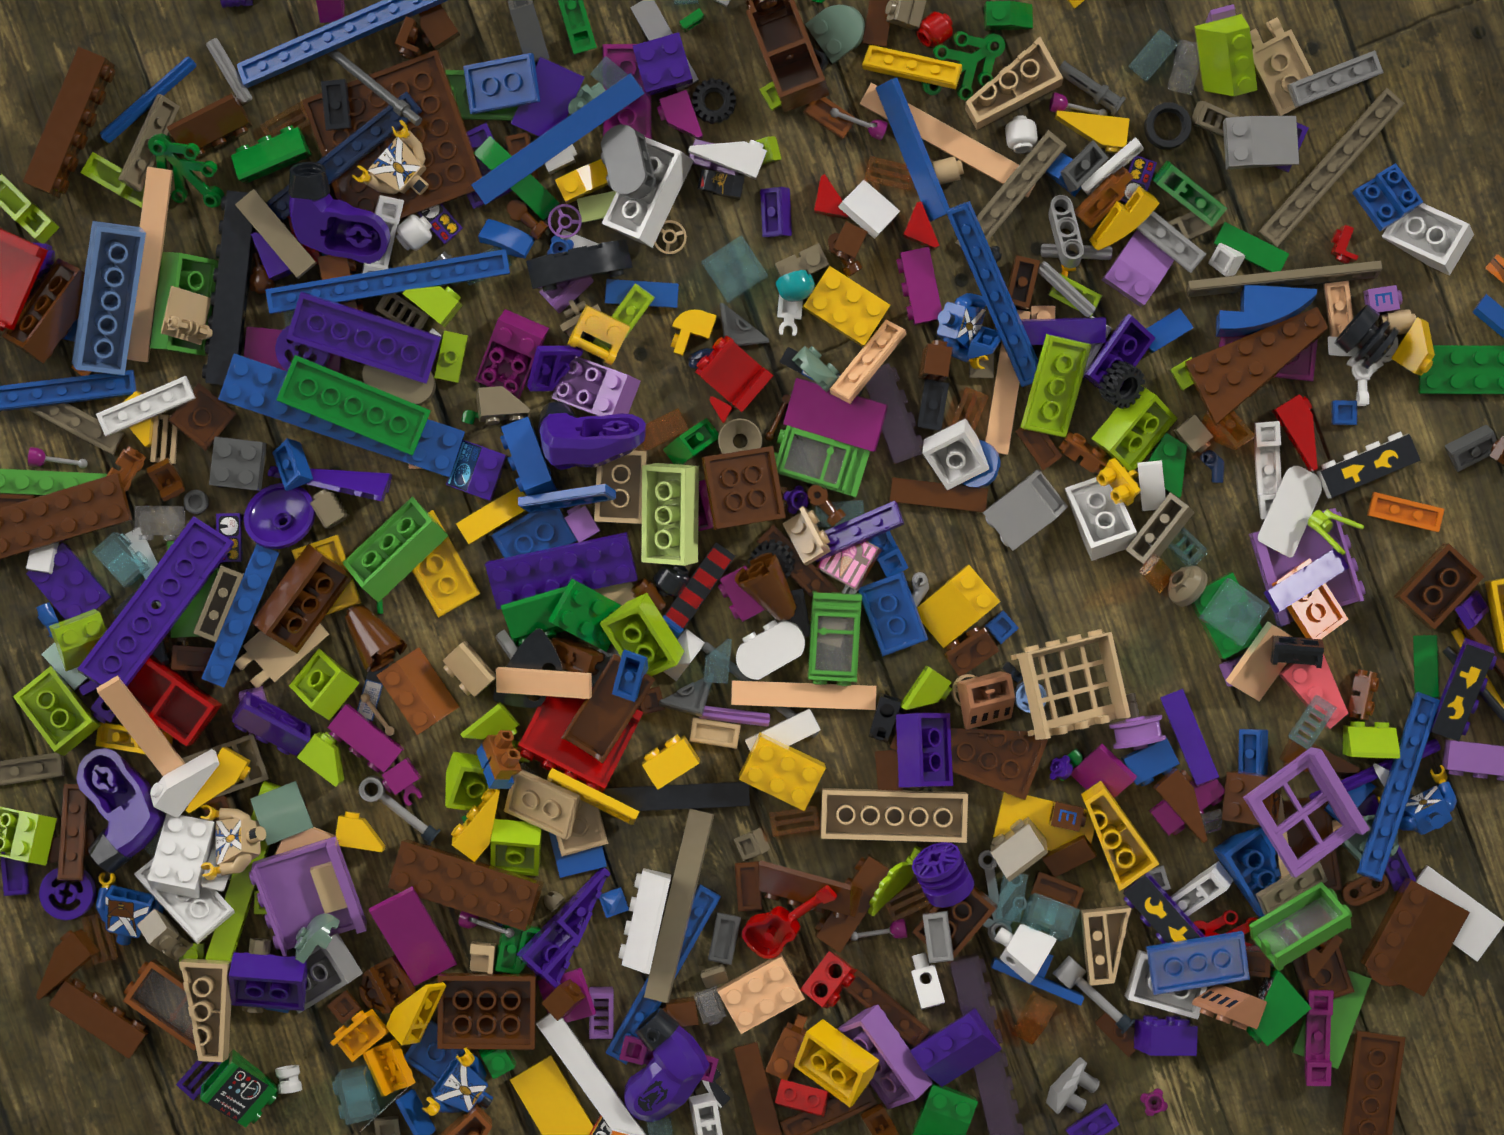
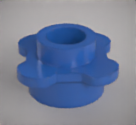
[547,235,574,255]

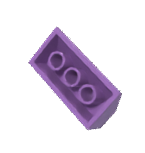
[836,1005,933,1109]

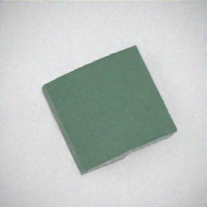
[250,781,314,845]

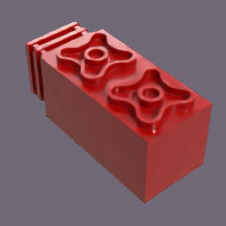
[127,655,222,746]

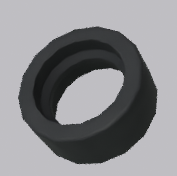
[1144,102,1191,150]

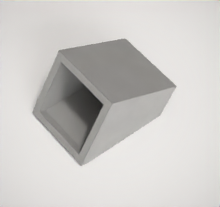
[983,469,1068,551]

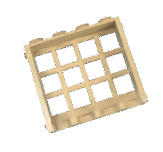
[1010,629,1131,740]

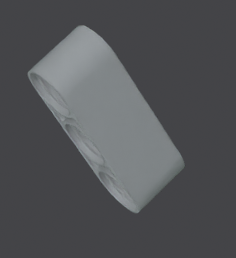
[1048,195,1084,268]

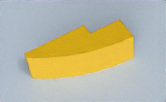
[1089,186,1159,250]
[456,487,526,544]

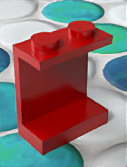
[695,335,774,412]

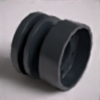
[1334,304,1400,369]

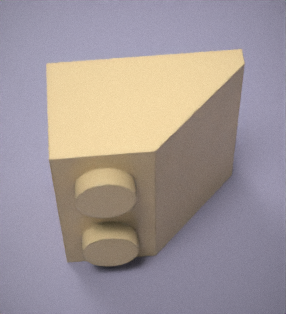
[442,641,496,697]

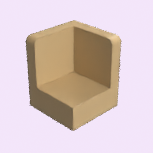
[470,941,496,975]

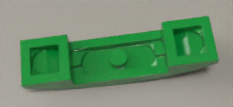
[558,0,597,55]
[474,136,560,221]

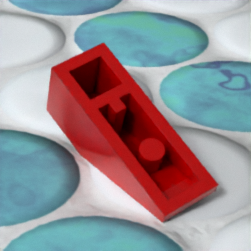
[1272,394,1318,472]

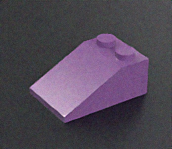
[1102,230,1174,307]

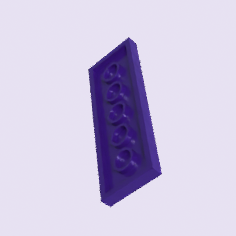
[286,291,441,384]
[485,532,638,610]

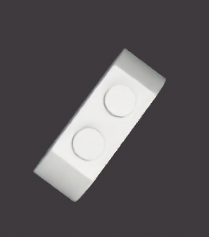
[736,620,805,680]

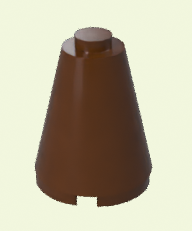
[735,552,796,621]
[345,604,407,672]

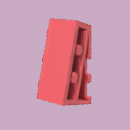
[1279,654,1348,729]

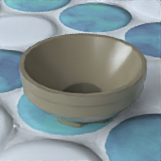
[718,418,762,454]
[1168,565,1208,607]

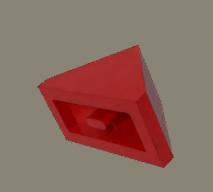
[814,174,850,219]
[902,201,940,250]

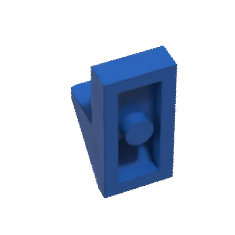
[612,649,648,702]

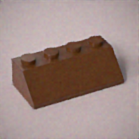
[2,258,85,364]
[252,544,353,654]
[759,860,863,920]

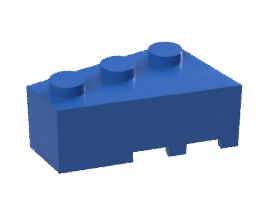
[500,417,558,496]

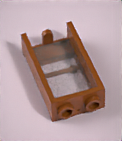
[123,958,196,1051]

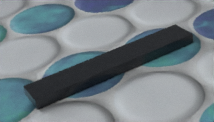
[604,782,750,813]

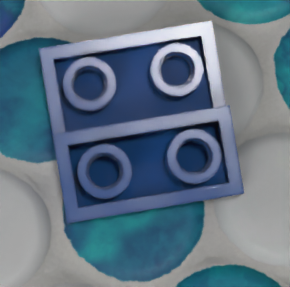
[1352,163,1423,232]

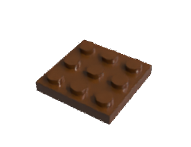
[702,446,786,530]

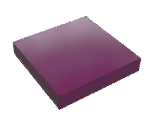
[1071,743,1137,798]
[537,968,596,1023]

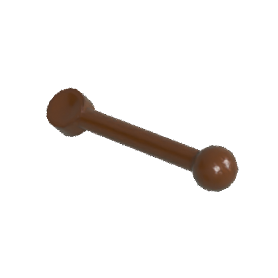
[765,394,791,441]

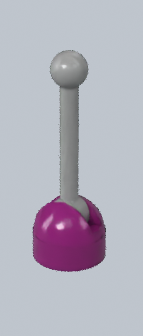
[1049,92,1107,116]
[830,108,888,141]
[28,447,88,468]
[458,911,515,938]
[850,918,908,941]

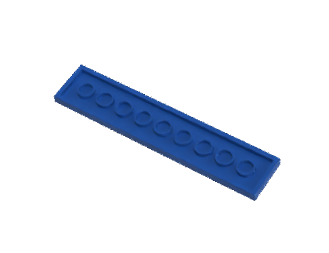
[218,354,465,478]

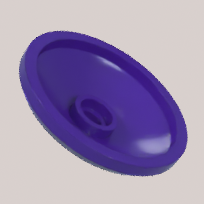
[244,483,316,549]

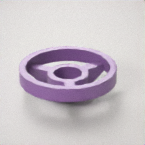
[548,204,582,238]

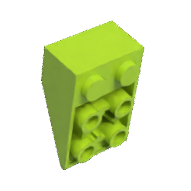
[0,807,57,866]

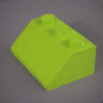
[1194,14,1257,96]
[1091,385,1178,472]
[600,593,685,676]

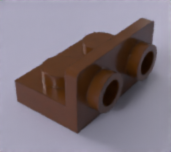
[395,17,422,60]
[943,626,1000,677]

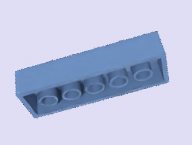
[72,221,146,375]

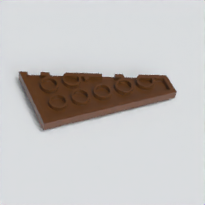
[1185,307,1328,427]

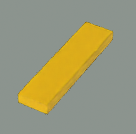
[862,45,962,89]

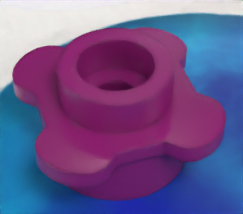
[1140,1088,1168,1116]

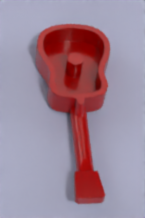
[742,885,837,959]

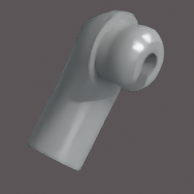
[912,572,929,607]

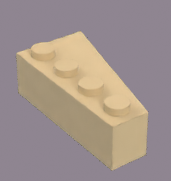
[965,37,1063,130]
[179,959,232,1062]

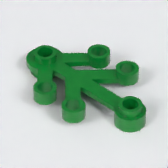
[921,31,1005,100]
[148,134,225,208]

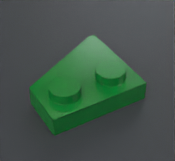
[1147,433,1187,498]
[494,924,541,974]

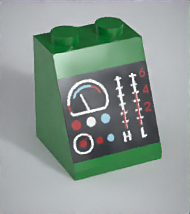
[1246,966,1312,1046]
[200,1049,278,1128]

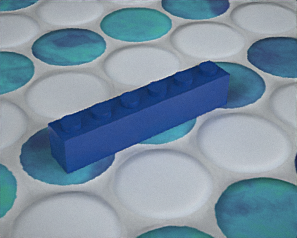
[201,543,279,687]

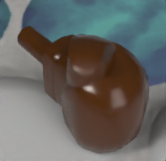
[249,253,276,295]

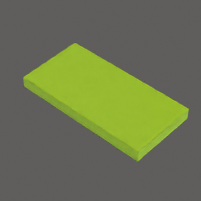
[1021,334,1092,438]

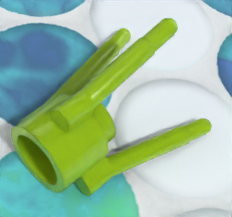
[1307,509,1364,555]

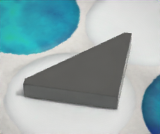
[720,303,769,346]
[659,673,714,717]

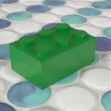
[1191,572,1262,659]

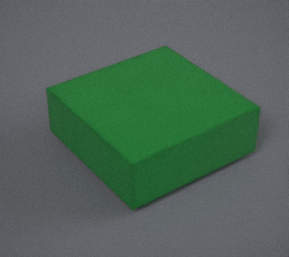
[679,8,704,32]

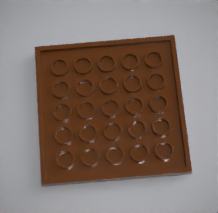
[302,50,483,220]

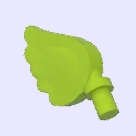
[868,846,923,916]

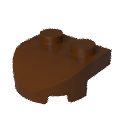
[359,955,416,1014]

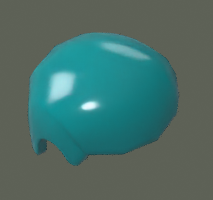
[776,270,815,302]

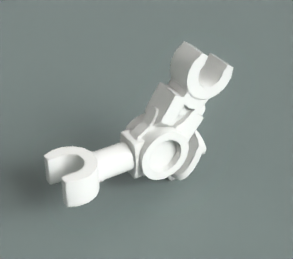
[1347,355,1393,406]

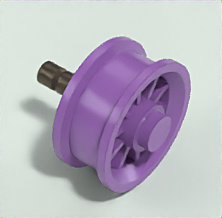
[1109,693,1166,750]

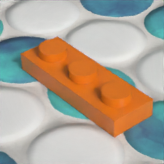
[1367,492,1445,532]

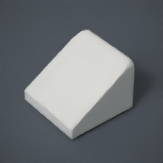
[1209,243,1245,277]

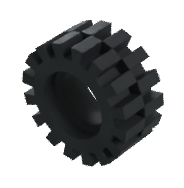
[692,78,736,124]
[1099,361,1145,409]
[748,539,795,579]

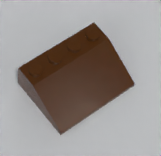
[1360,877,1470,997]
[437,973,537,1050]

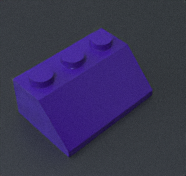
[1083,314,1156,389]
[232,691,311,756]
[896,713,953,788]
[229,953,307,1011]
[910,1008,1002,1087]

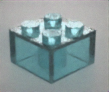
[701,235,768,304]
[1199,578,1270,646]
[332,1064,380,1125]

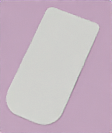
[1258,466,1322,557]

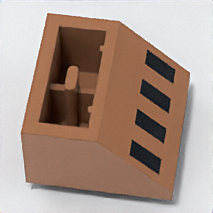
[956,671,1015,729]
[1192,984,1267,1030]

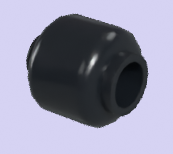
[654,564,689,597]

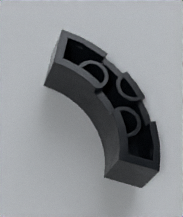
[526,239,633,292]

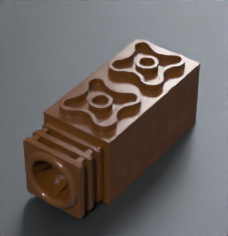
[745,0,829,113]

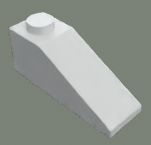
[688,140,767,180]
[150,749,219,818]
[1171,861,1233,916]
[689,1092,723,1135]

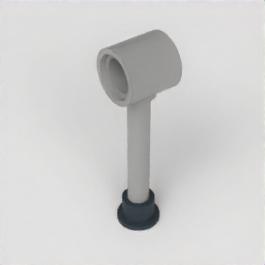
[359,775,441,845]
[1053,956,1135,1034]

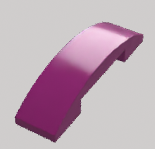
[1305,990,1334,1086]
[619,1035,719,1082]

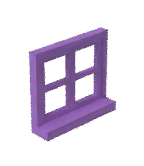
[1243,747,1370,878]

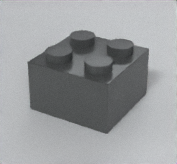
[209,437,267,491]

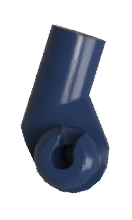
[688,348,714,369]
[1201,450,1224,483]

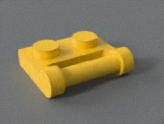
[568,305,630,365]

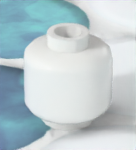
[1005,116,1038,153]
[396,215,432,251]

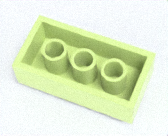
[641,463,699,566]

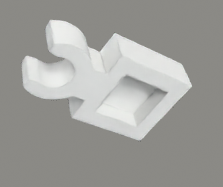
[777,294,803,336]

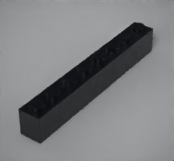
[202,190,256,386]

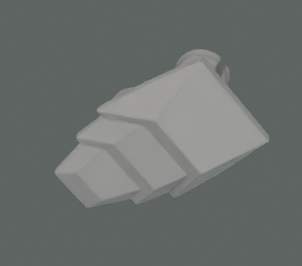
[1046,1057,1100,1114]

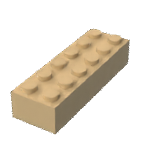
[820,788,968,843]

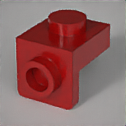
[1331,225,1359,264]

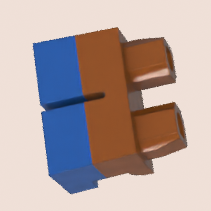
[476,730,522,789]

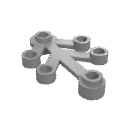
[974,850,1027,943]

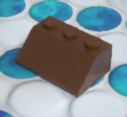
[167,93,252,159]

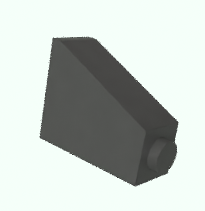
[507,0,549,66]

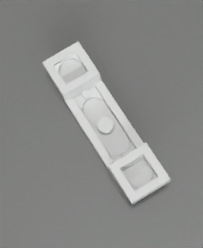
[362,195,404,273]
[1254,421,1282,519]

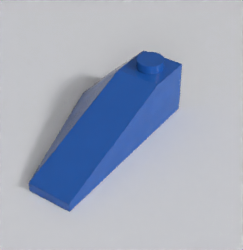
[1213,827,1290,930]

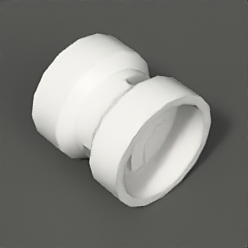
[275,1065,302,1094]

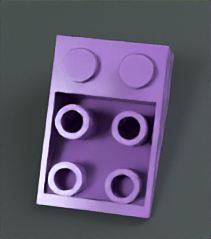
[552,356,641,416]

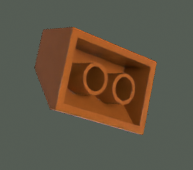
[377,647,460,735]

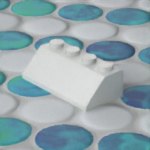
[602,137,694,248]
[618,868,671,974]

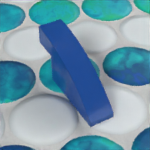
[1216,285,1317,337]

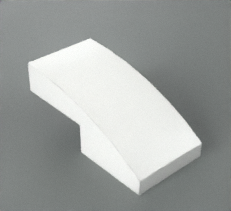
[1138,460,1166,511]

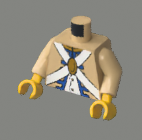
[352,120,429,195]
[200,805,266,880]

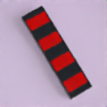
[665,542,735,629]

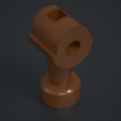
[507,200,549,240]
[827,233,863,277]
[807,485,846,527]

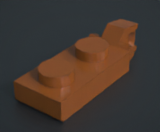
[1074,166,1134,229]
[765,1012,808,1080]

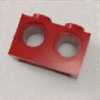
[800,951,857,1009]
[775,1079,830,1117]

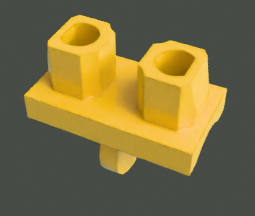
[1096,458,1141,506]

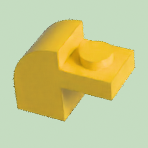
[671,310,717,357]

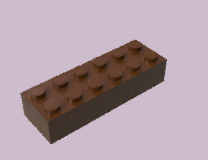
[22,46,115,198]
[388,839,544,931]

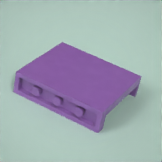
[1249,508,1366,626]
[249,836,367,956]

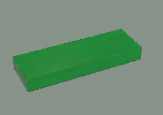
[1213,222,1289,272]

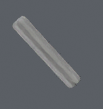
[206,38,252,105]
[1041,244,1112,260]
[1038,262,1096,317]

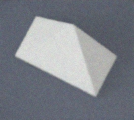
[663,629,705,681]

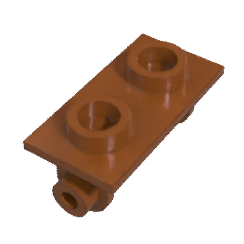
[1059,431,1109,474]
[107,446,146,492]
[1348,669,1379,720]

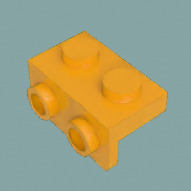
[330,1009,389,1062]
[363,1039,416,1097]

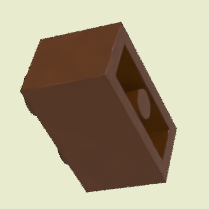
[1007,255,1040,310]

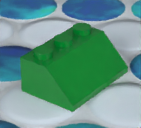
[231,125,312,184]
[501,586,569,646]

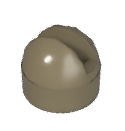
[544,891,565,912]

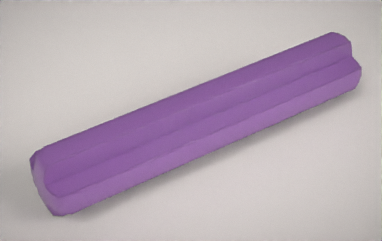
[699,706,770,727]

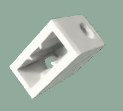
[994,924,1057,983]
[911,953,945,1010]

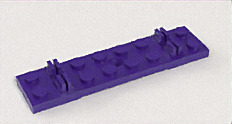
[77,516,234,687]

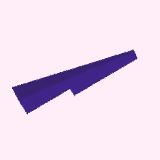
[268,466,392,502]
[516,867,610,989]

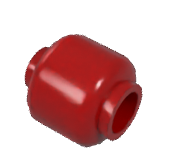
[917,11,953,48]

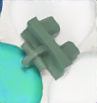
[568,83,606,115]

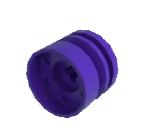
[912,842,974,908]

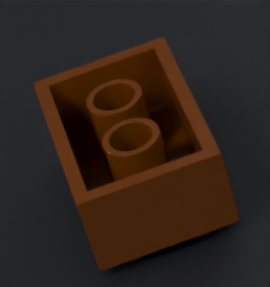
[1394,543,1484,630]
[912,885,998,964]

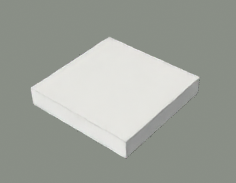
[838,180,900,239]

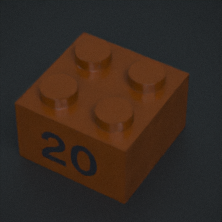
[1222,771,1281,826]

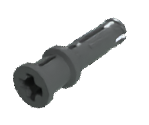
[1058,60,1126,116]

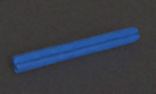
[100,56,197,143]

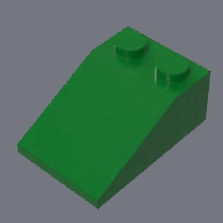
[912,1081,978,1135]

